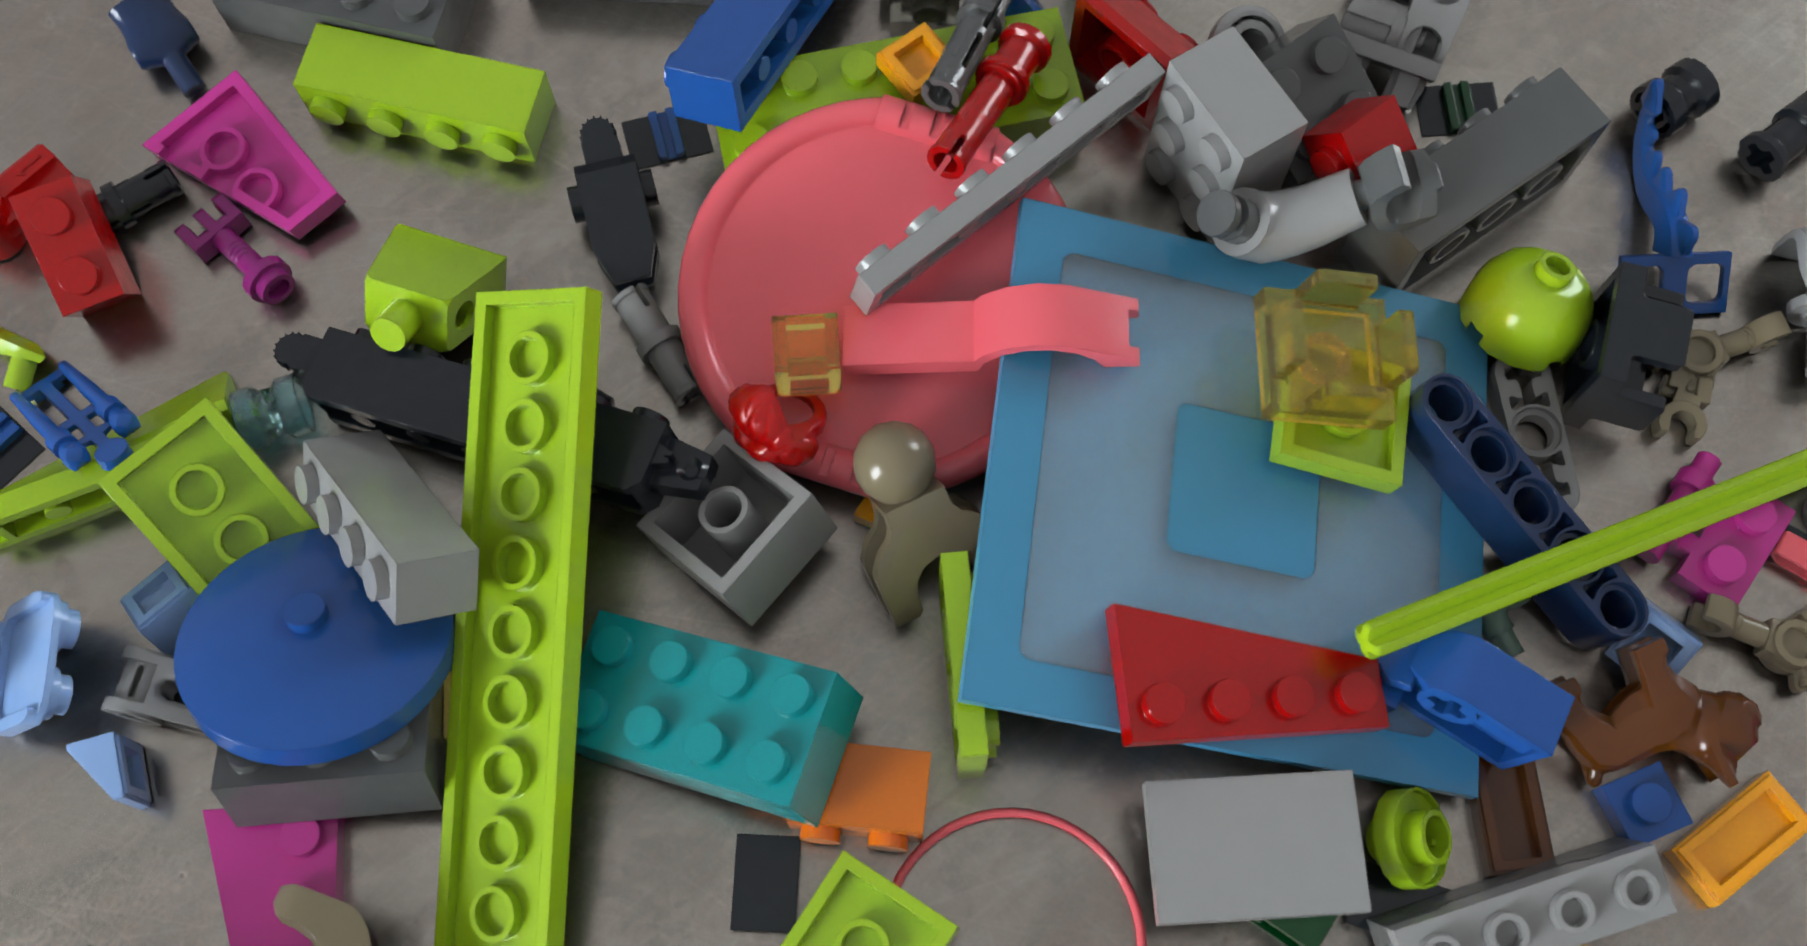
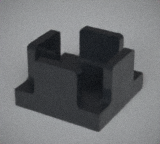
[1559,261,1694,431]

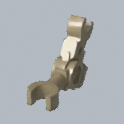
[1647,311,1792,446]
[1685,593,1807,693]

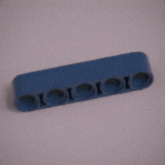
[1406,373,1649,650]

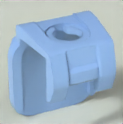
[0,591,81,737]

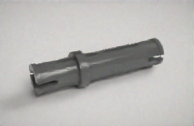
[921,0,1012,112]

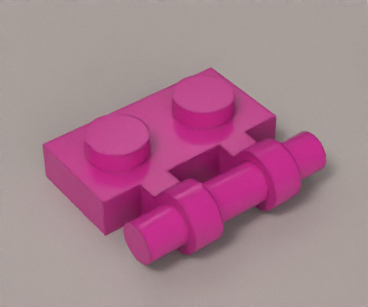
[1637,451,1796,605]

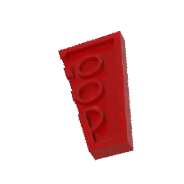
[1105,603,1390,747]

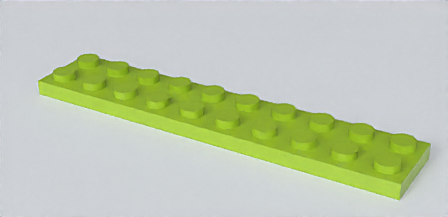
[434,287,602,946]

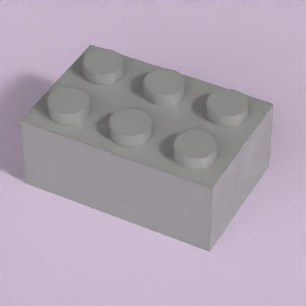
[1145,26,1309,244]

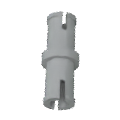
[612,283,703,406]

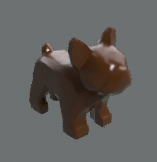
[1550,636,1762,788]

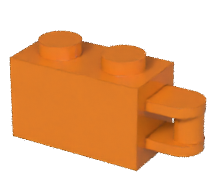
[786,743,931,852]

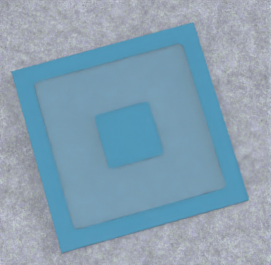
[958,197,1488,799]

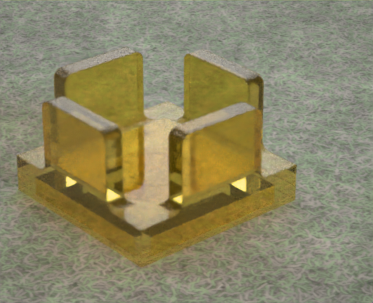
[1253,269,1419,430]

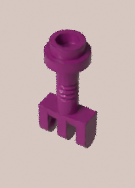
[173,192,295,305]

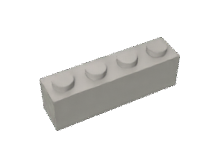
[295,430,479,626]

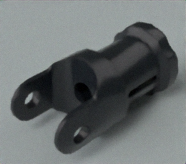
[1738,91,1807,182]

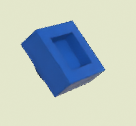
[1592,761,1694,843]

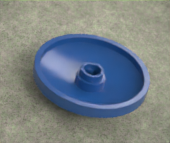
[174,528,455,766]

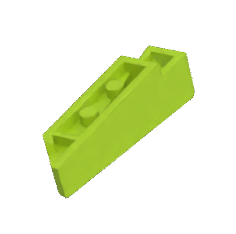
[0,371,249,549]

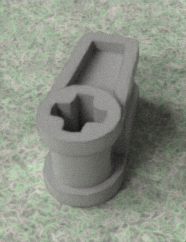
[101,645,205,734]

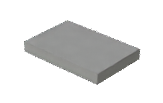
[1142,770,1372,926]

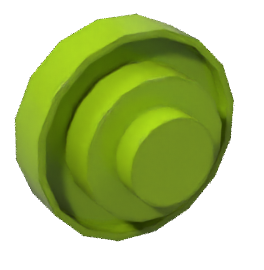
[1366,787,1452,890]

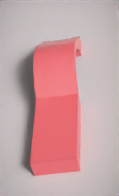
[842,283,1140,375]

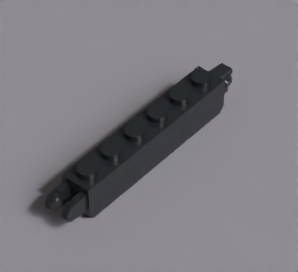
[273,327,719,515]

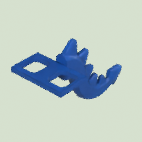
[1618,79,1732,314]

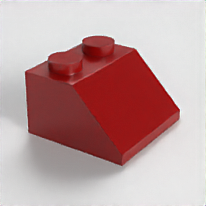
[1069,0,1198,131]

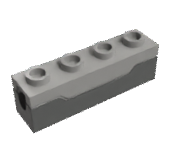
[1366,836,1677,946]

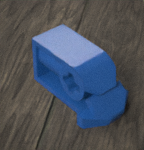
[1377,630,1575,770]

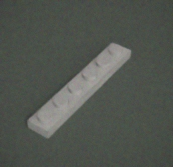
[850,53,1166,316]

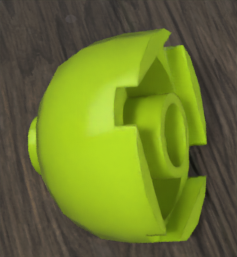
[1459,246,1594,372]

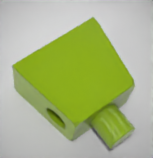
[365,223,507,352]

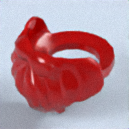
[728,383,827,467]

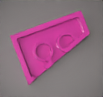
[142,70,346,240]

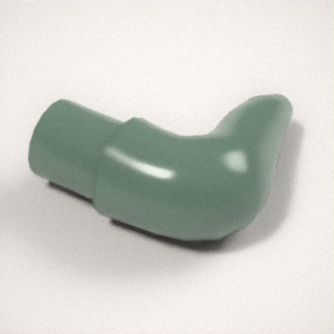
[1482,597,1532,657]

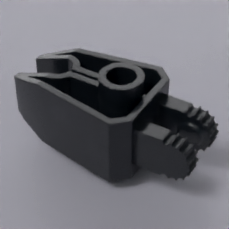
[567,116,659,294]

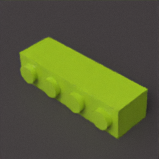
[293,23,556,162]

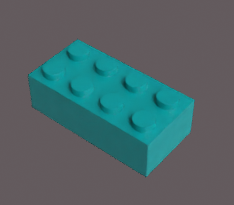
[575,610,863,828]

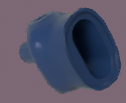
[108,0,206,98]

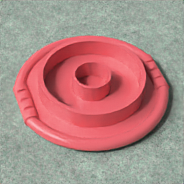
[678,94,1067,498]

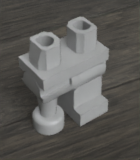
[1340,0,1471,111]

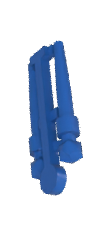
[10,360,141,472]

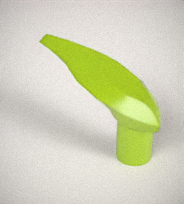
[0,326,46,391]

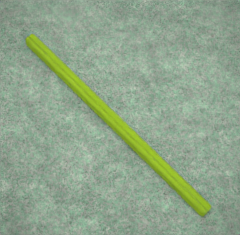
[1355,449,1807,660]

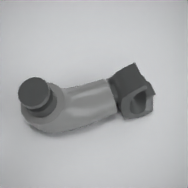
[1196,144,1444,264]

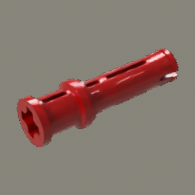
[926,22,1052,179]

